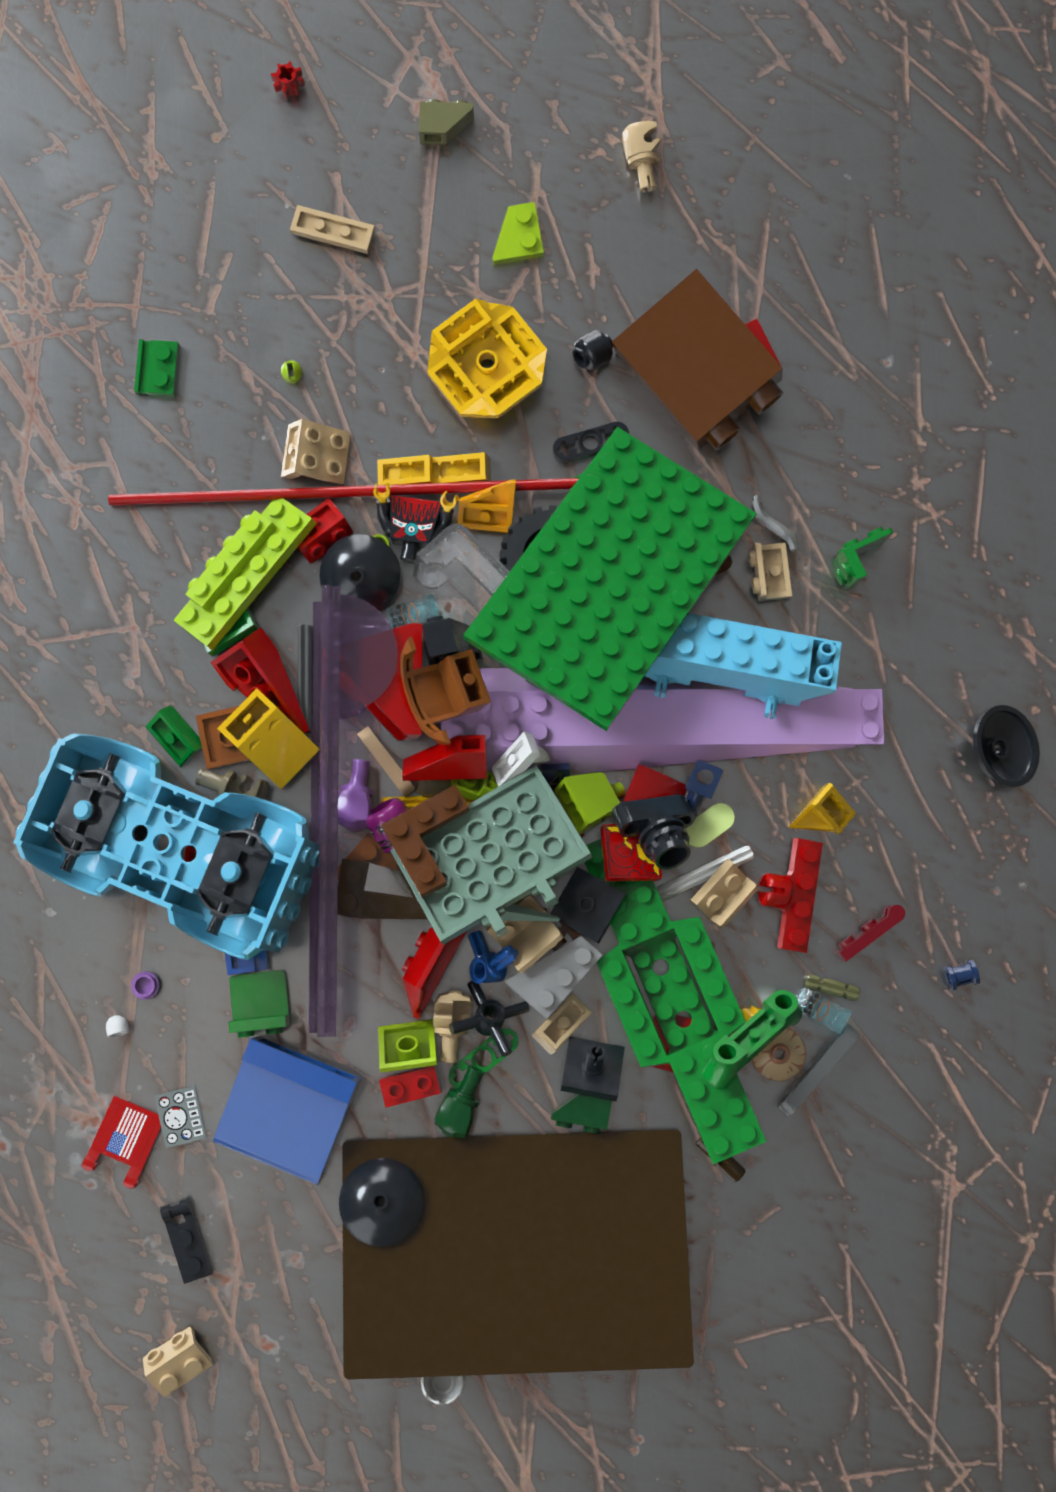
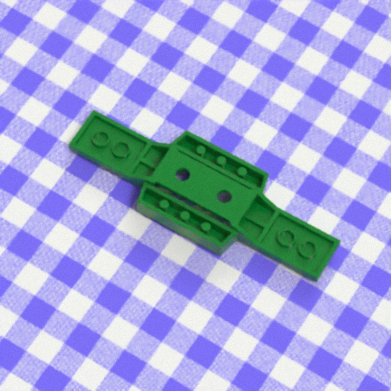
[584,839,767,1164]

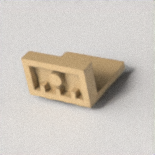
[281,419,350,485]
[484,894,563,973]

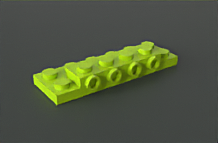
[174,498,317,651]

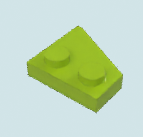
[492,202,544,265]

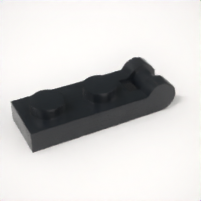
[160,1197,213,1284]

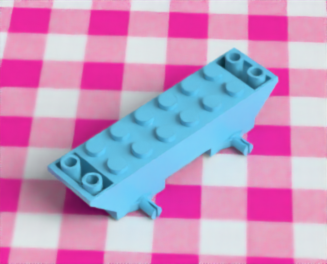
[645,613,842,719]

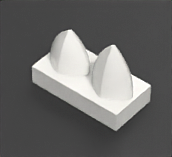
[491,731,550,787]

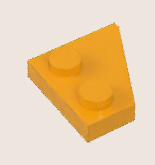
[457,479,516,533]

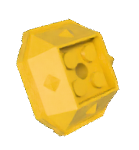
[427,299,547,418]

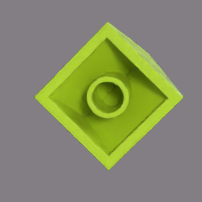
[378,1019,439,1073]

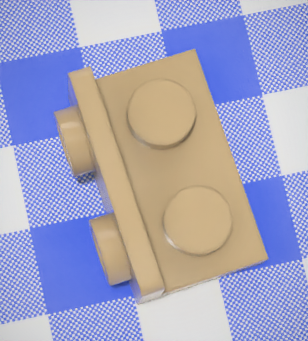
[691,858,759,928]

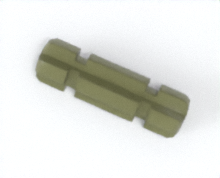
[805,974,860,1001]

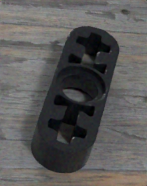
[553,422,629,464]

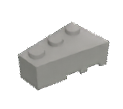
[504,936,602,1019]

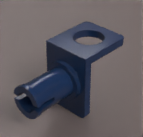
[685,760,723,818]

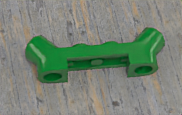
[702,990,802,1089]

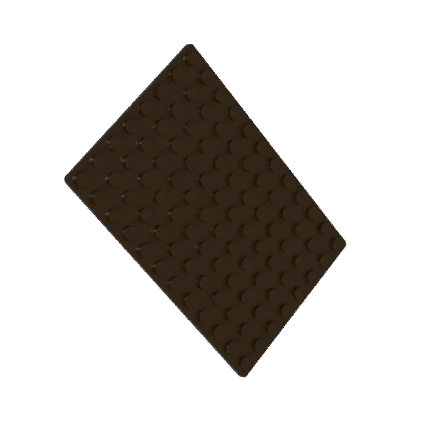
[342,1130,694,1380]

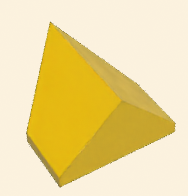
[788,783,856,834]

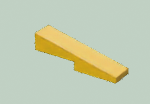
[377,452,491,485]

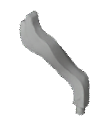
[753,495,798,552]

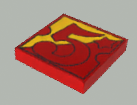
[600,824,662,881]

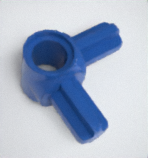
[468,931,519,984]

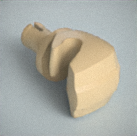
[622,121,660,192]
[433,989,473,1063]

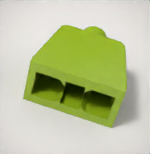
[554,772,625,835]

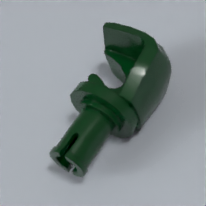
[435,1065,485,1139]

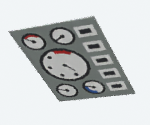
[154,1085,206,1148]

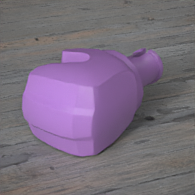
[334,759,374,832]

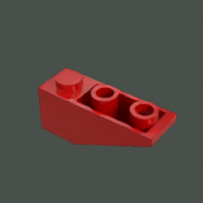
[402,735,487,781]

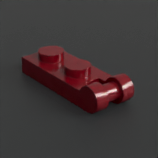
[835,905,905,962]

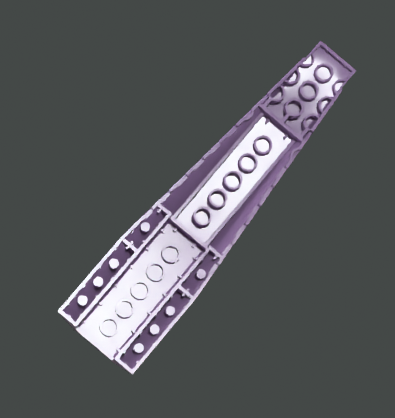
[441,668,884,775]

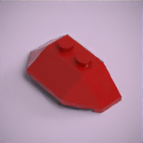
[401,927,467,1020]

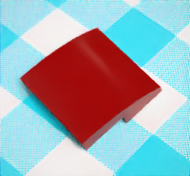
[623,764,688,802]

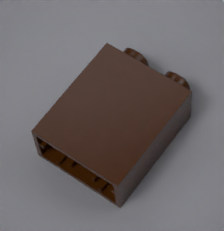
[612,268,784,451]

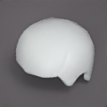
[420,1376,464,1405]

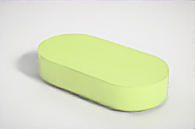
[686,803,735,848]

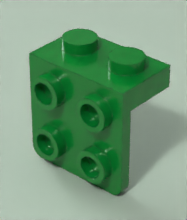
[833,527,894,591]
[228,970,290,1038]

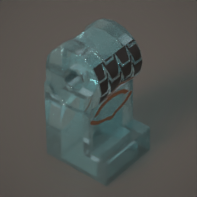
[386,594,439,629]
[797,987,852,1034]

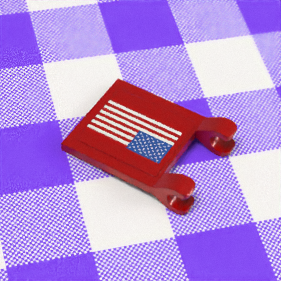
[81,1096,161,1189]

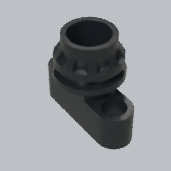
[611,794,695,870]

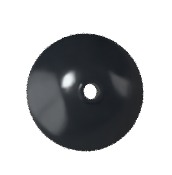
[319,534,401,617]
[973,705,1040,788]
[339,1158,425,1247]

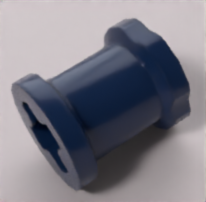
[944,959,980,990]

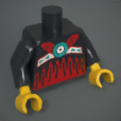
[373,483,459,562]

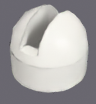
[106,1015,130,1038]

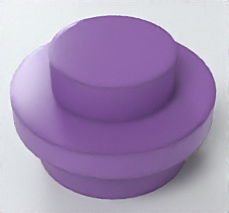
[131,971,160,1000]

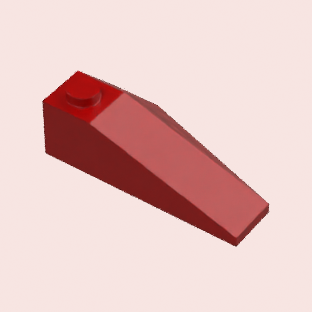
[210,628,309,733]

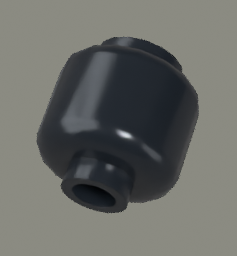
[572,330,613,371]

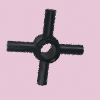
[449,981,529,1057]

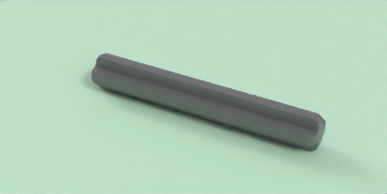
[297,624,313,733]

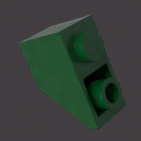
[551,1094,612,1134]

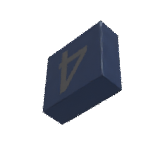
[542,763,570,792]

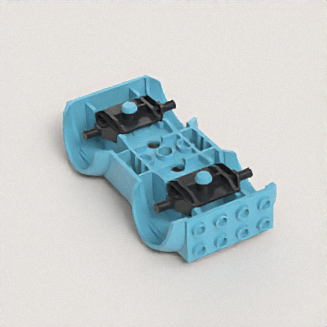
[13,733,324,960]

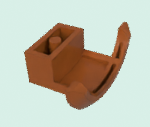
[400,637,491,745]

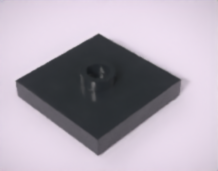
[550,866,627,944]

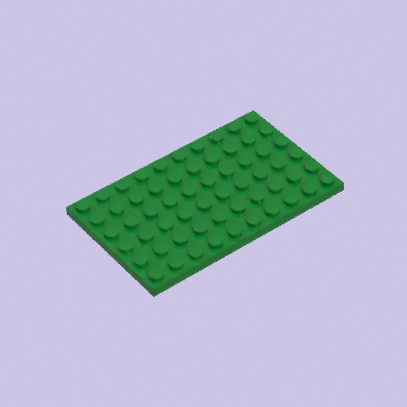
[463,427,757,732]

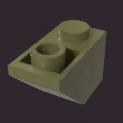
[419,99,474,145]

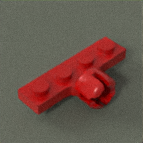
[757,838,823,953]

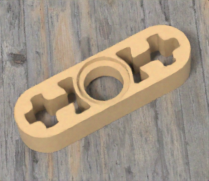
[357,726,416,797]

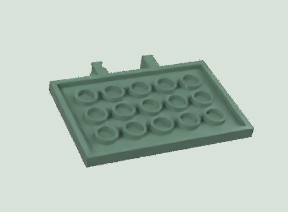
[390,765,592,945]

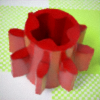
[271,61,305,98]

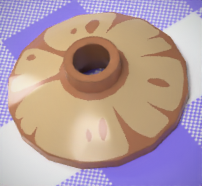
[752,1027,807,1082]

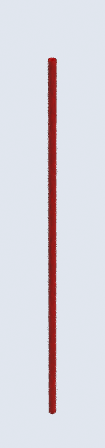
[108,478,579,506]

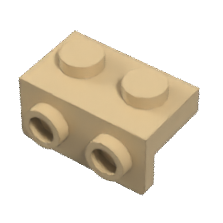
[748,542,792,602]
[143,1327,213,1398]

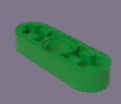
[448,1028,518,1088]

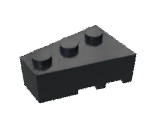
[422,616,483,666]

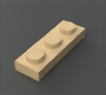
[290,205,375,254]

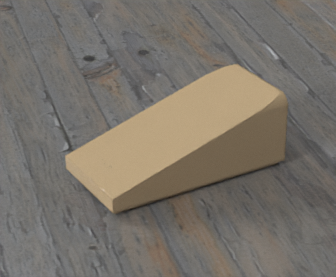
[532,993,592,1055]

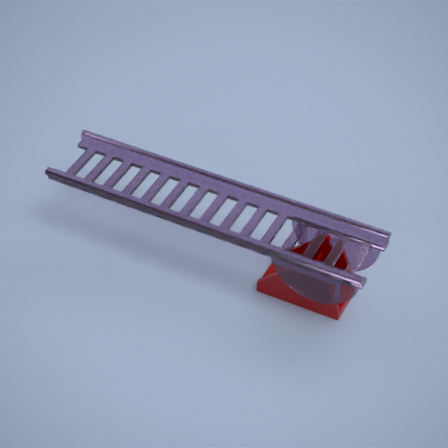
[308,585,422,1037]

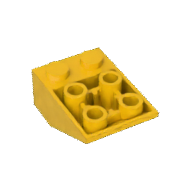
[217,688,320,790]

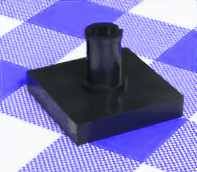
[560,1037,625,1101]

